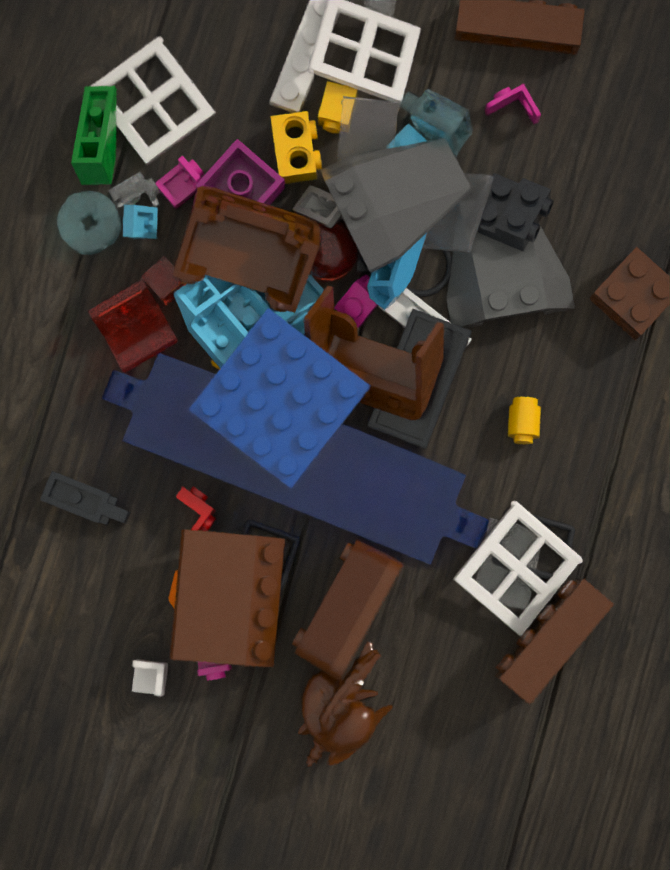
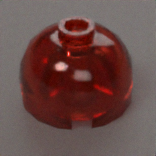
[309,222,358,282]

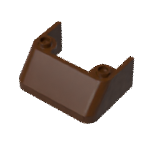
[304,285,444,420]
[292,540,403,680]

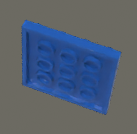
[189,308,371,490]

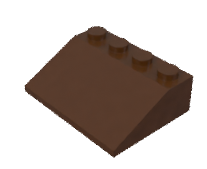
[170,529,285,667]

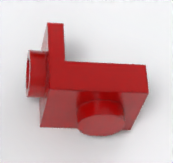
[176,486,216,531]

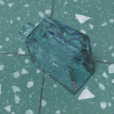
[400,89,473,156]

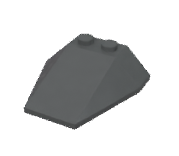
[320,138,472,273]
[446,200,575,328]

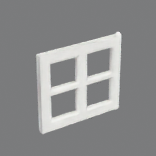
[307,0,421,105]
[91,37,216,165]
[453,501,583,636]

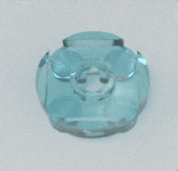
[57,191,121,254]

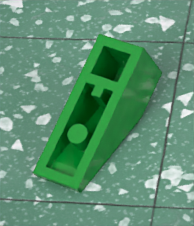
[71,86,117,185]

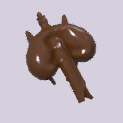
[298,642,393,767]

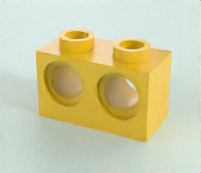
[270,111,322,184]

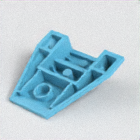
[174,273,324,369]

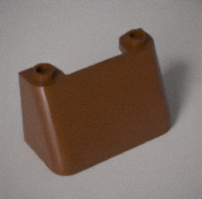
[172,186,320,313]

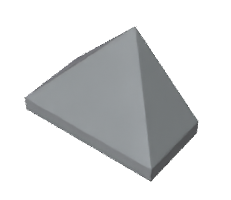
[292,185,343,228]

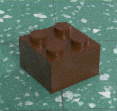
[589,247,670,341]

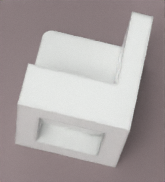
[132,659,169,696]

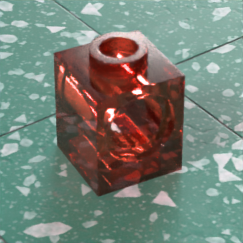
[141,256,187,306]

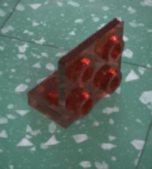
[88,279,178,373]

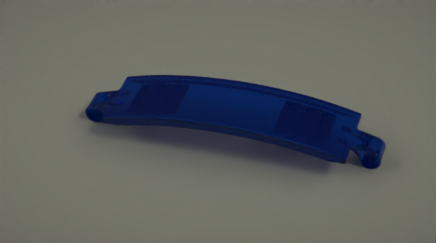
[101,353,490,565]

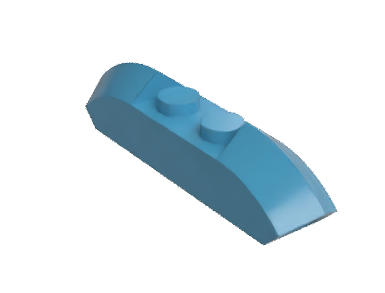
[367,233,427,310]

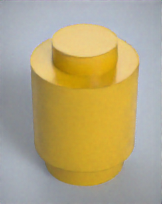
[508,397,541,444]

